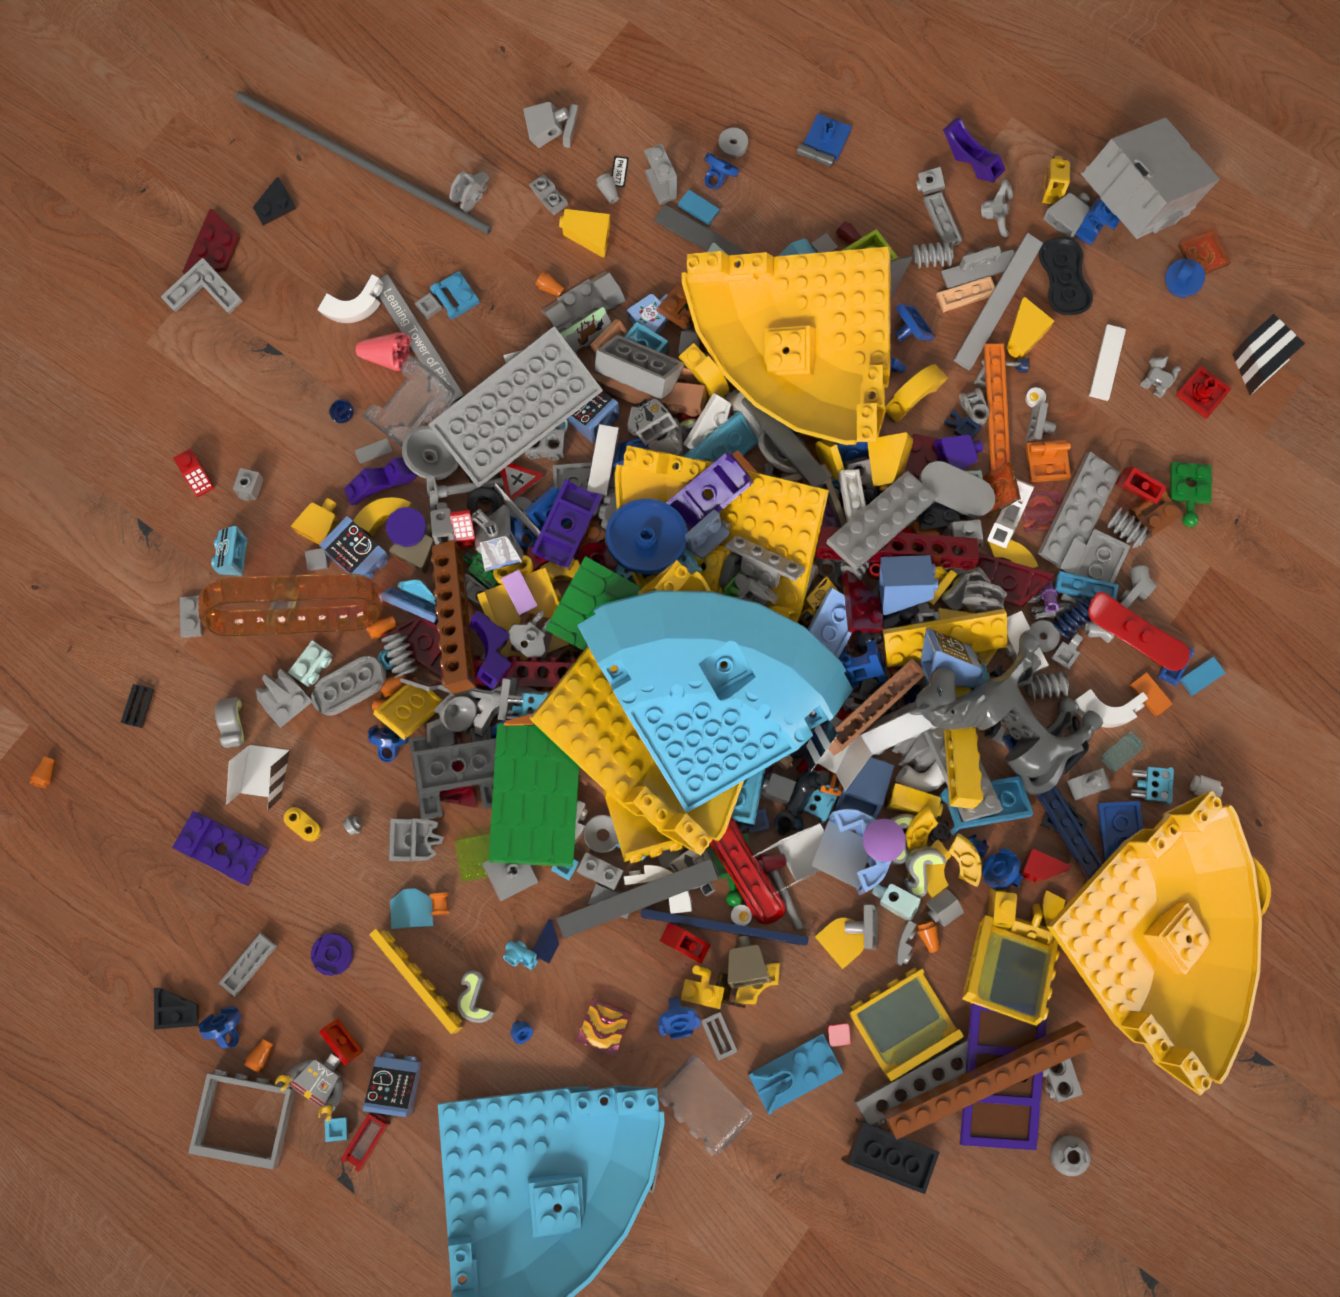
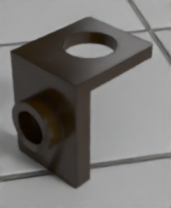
[715,973,746,1008]

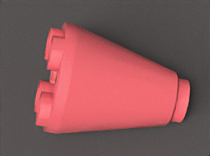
[356,333,412,371]

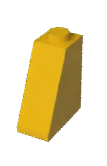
[559,209,611,258]
[1006,297,1054,358]
[885,783,943,819]

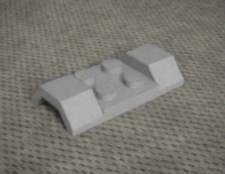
[541,271,626,329]

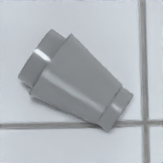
[596,173,619,204]

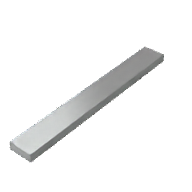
[953,233,1043,371]

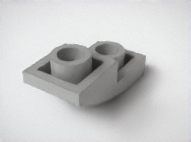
[529,174,568,216]
[895,920,917,966]

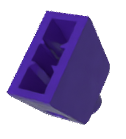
[933,435,983,470]

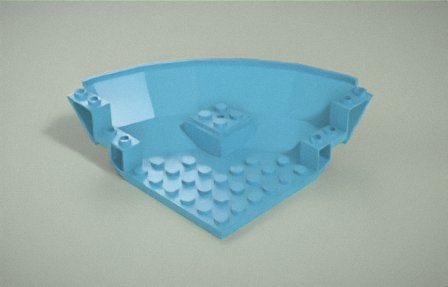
[577,590,853,813]
[438,1085,665,1297]

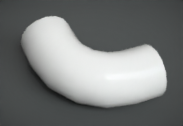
[895,760,945,793]

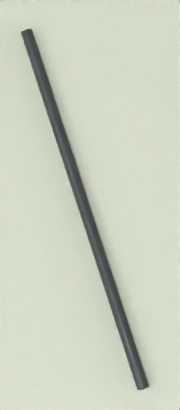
[236,91,492,235]

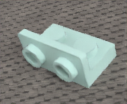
[288,640,333,687]

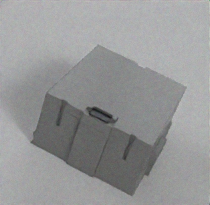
[1080,117,1220,239]

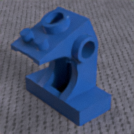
[1074,198,1120,245]
[838,640,887,683]

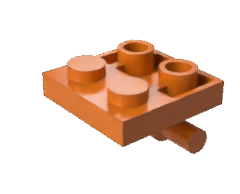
[1025,440,1071,482]

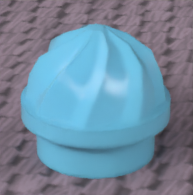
[377,650,395,670]

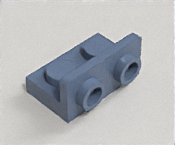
[685,510,730,559]

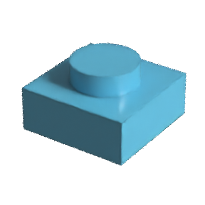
[551,859,580,881]
[325,1117,349,1142]

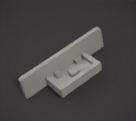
[941,246,1014,289]
[725,535,805,588]

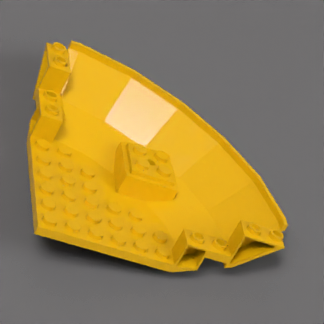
[682,247,890,445]
[615,445,829,622]
[529,560,744,855]
[1047,790,1262,1096]

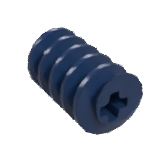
[1051,595,1090,639]

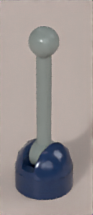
[981,357,1029,373]

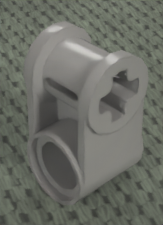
[959,388,990,427]
[465,574,488,609]

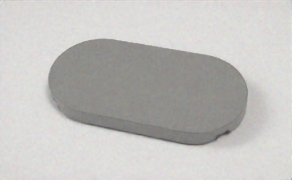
[919,461,995,518]
[311,656,386,716]

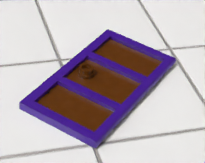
[960,1001,1048,1150]

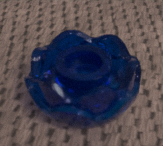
[329,400,354,423]

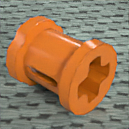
[429,892,449,916]

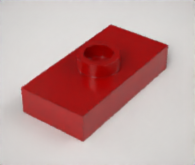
[319,1018,363,1066]

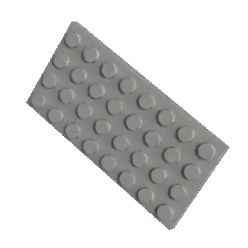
[428,326,603,488]

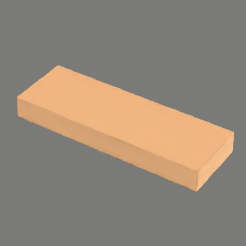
[936,276,995,312]

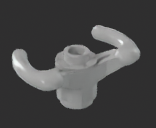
[981,179,1013,237]

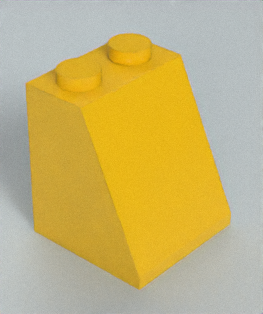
[868,432,913,491]

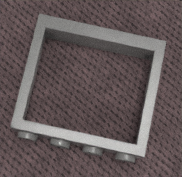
[188,1069,296,1170]

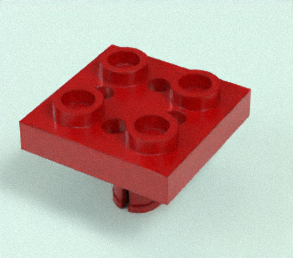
[1175,365,1232,419]

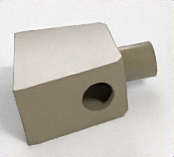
[389,523,435,573]
[728,936,771,989]

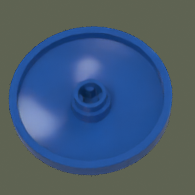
[606,499,688,574]

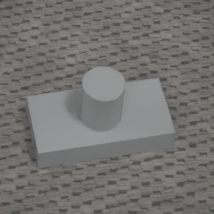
[1025,401,1056,443]

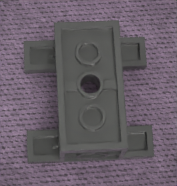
[408,725,496,820]

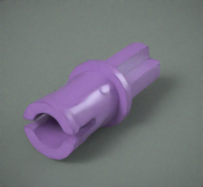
[1041,580,1059,613]

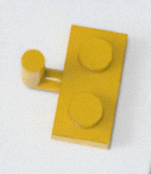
[1009,903,1054,946]
[680,965,724,1009]

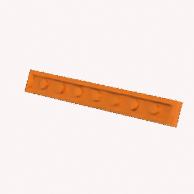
[983,343,1011,477]

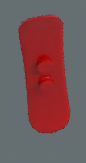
[1088,592,1190,671]
[710,817,786,925]

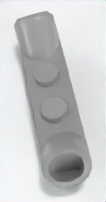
[1085,565,1158,643]

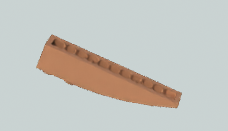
[591,374,708,416]
[828,659,925,756]

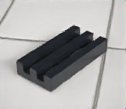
[121,684,154,728]

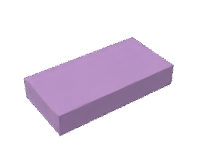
[501,570,537,615]

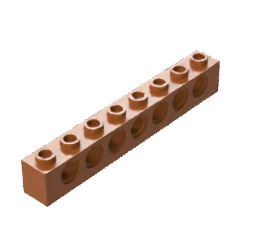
[431,540,476,694]

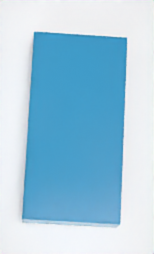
[678,190,720,226]
[1180,657,1226,696]

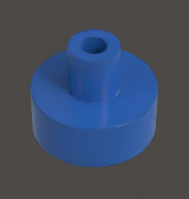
[510,1021,533,1044]

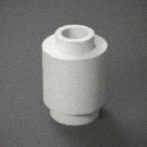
[1190,775,1223,798]

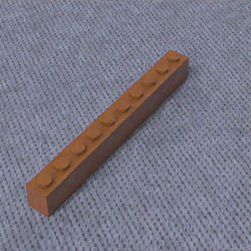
[882,1021,1095,1139]

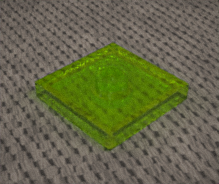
[455,834,490,882]

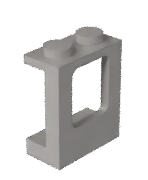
[644,144,677,206]

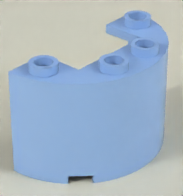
[828,809,891,896]

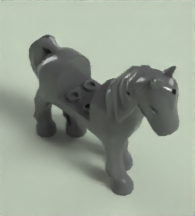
[910,632,1103,794]

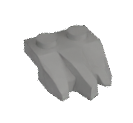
[256,668,312,728]
[891,733,936,772]
[388,818,444,862]

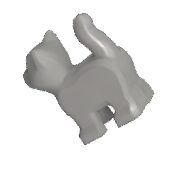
[1140,356,1181,398]

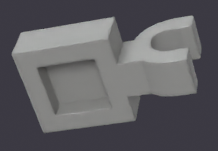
[1051,633,1083,670]

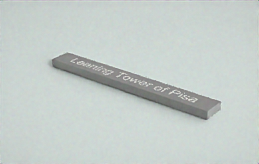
[379,274,464,407]

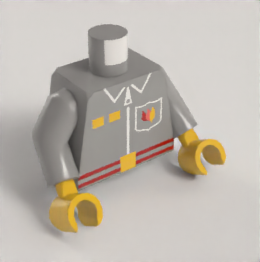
[275,1052,343,1122]

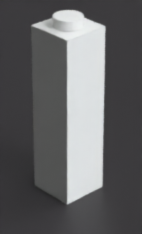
[587,425,619,500]

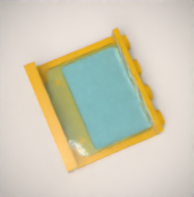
[962,915,1060,1026]
[848,967,964,1081]

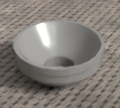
[440,695,476,732]
[583,815,619,853]
[1050,1135,1091,1176]

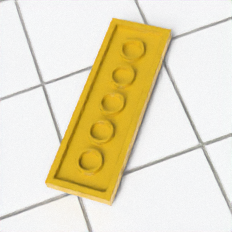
[883,609,1007,668]
[369,929,463,1034]

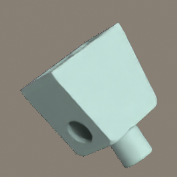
[871,883,921,921]

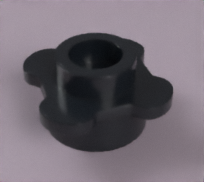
[930,821,951,842]

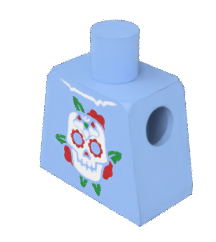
[627,294,670,335]

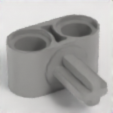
[1067,768,1111,801]

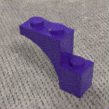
[943,118,1005,182]
[344,457,418,505]
[469,611,512,689]

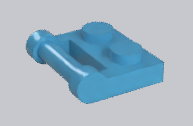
[430,271,480,319]

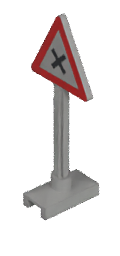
[426,463,544,510]
[400,677,518,721]

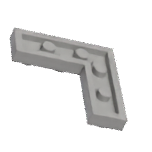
[161,258,243,314]

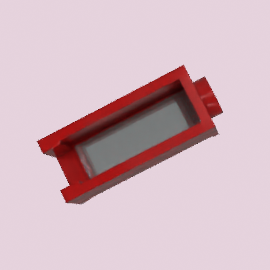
[340,1112,390,1172]

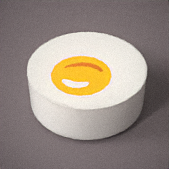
[1025,387,1046,407]
[731,905,752,926]

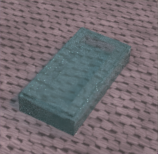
[1100,731,1145,773]

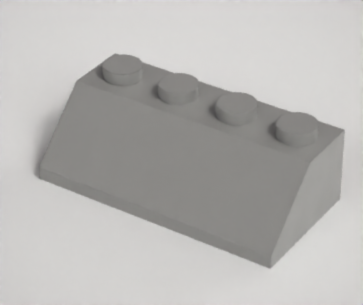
[594,335,684,399]

